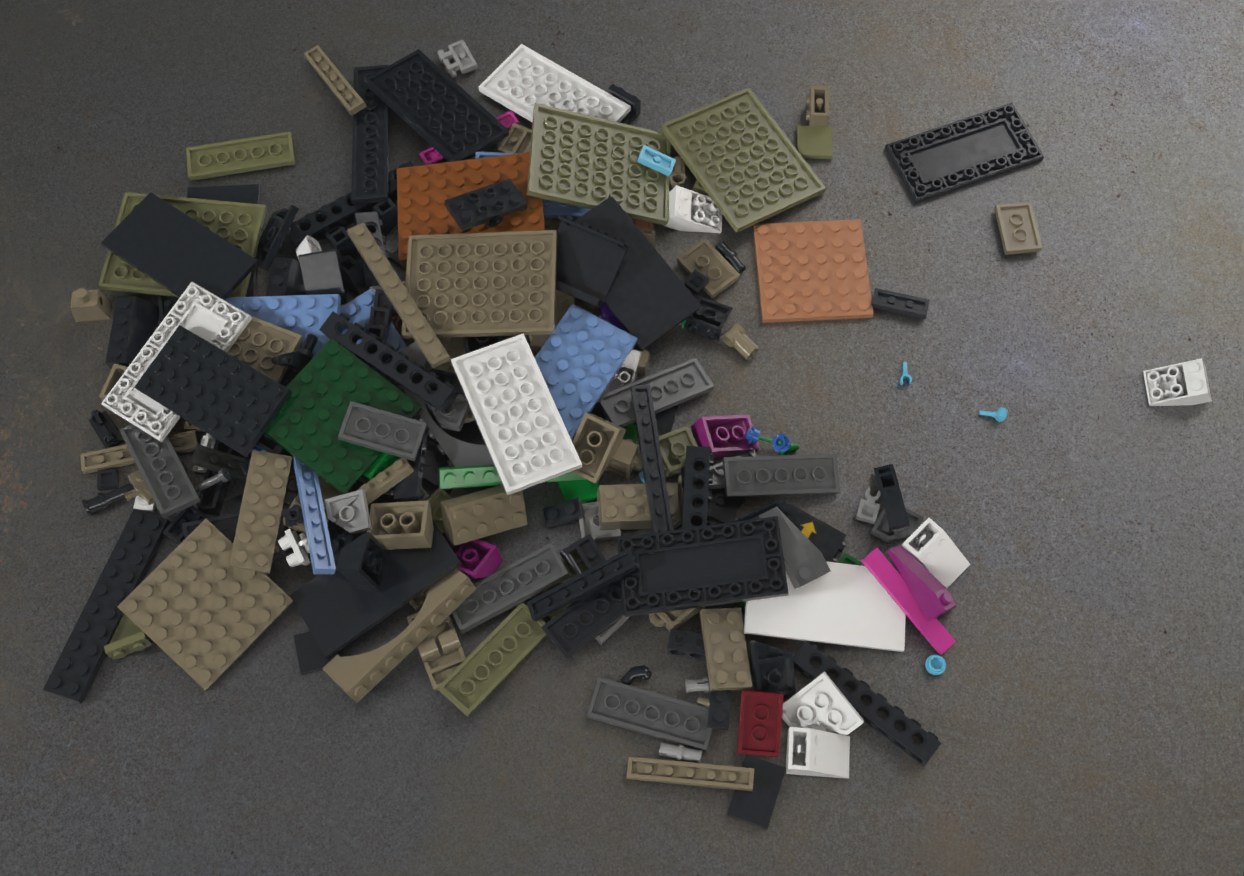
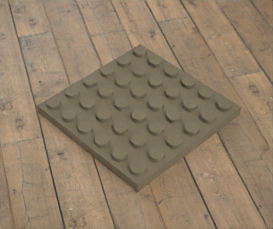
[117,519,294,691]

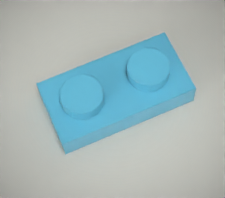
[637,145,676,176]

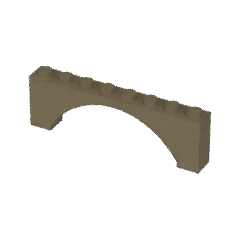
[322,568,476,703]

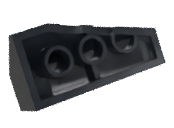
[390,429,428,502]

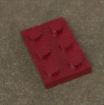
[737,690,784,757]

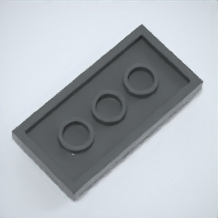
[338,401,427,461]

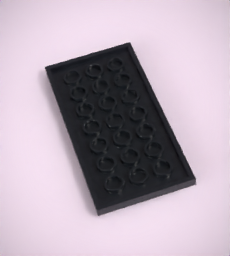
[365,49,509,162]
[134,325,292,458]

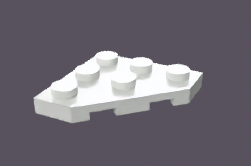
[782,671,864,735]

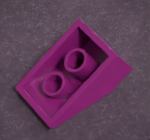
[690,414,760,460]

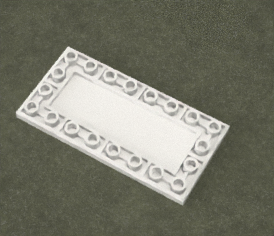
[101,282,252,442]
[744,561,906,652]

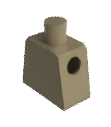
[71,288,112,322]

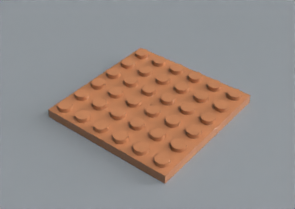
[753,219,873,323]

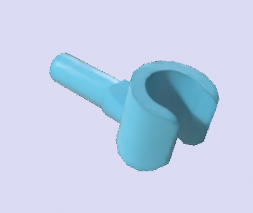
[899,362,912,386]
[979,407,1008,422]

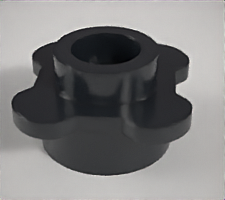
[281,504,304,527]

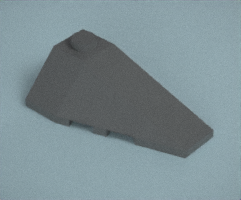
[759,507,831,589]

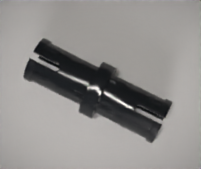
[715,241,746,274]

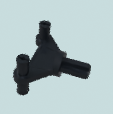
[271,334,318,372]

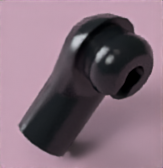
[621,665,652,685]

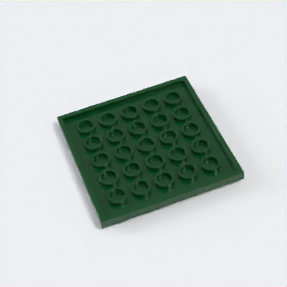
[264,338,422,494]

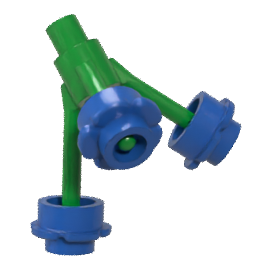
[745,426,799,456]

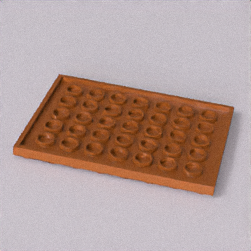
[397,152,545,264]

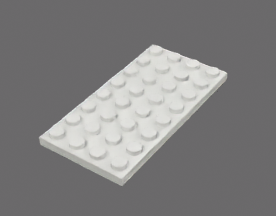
[479,44,631,123]
[451,334,582,496]

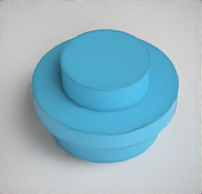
[925,655,946,675]

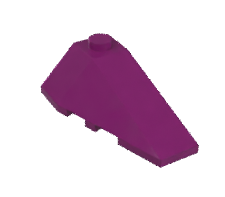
[445,536,503,578]
[887,545,957,621]

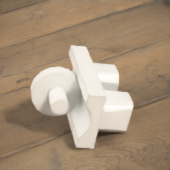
[278,529,311,567]

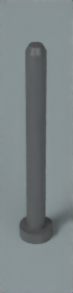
[156,468,231,510]

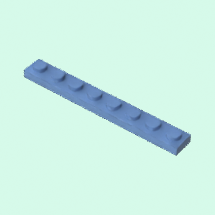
[292,455,336,574]

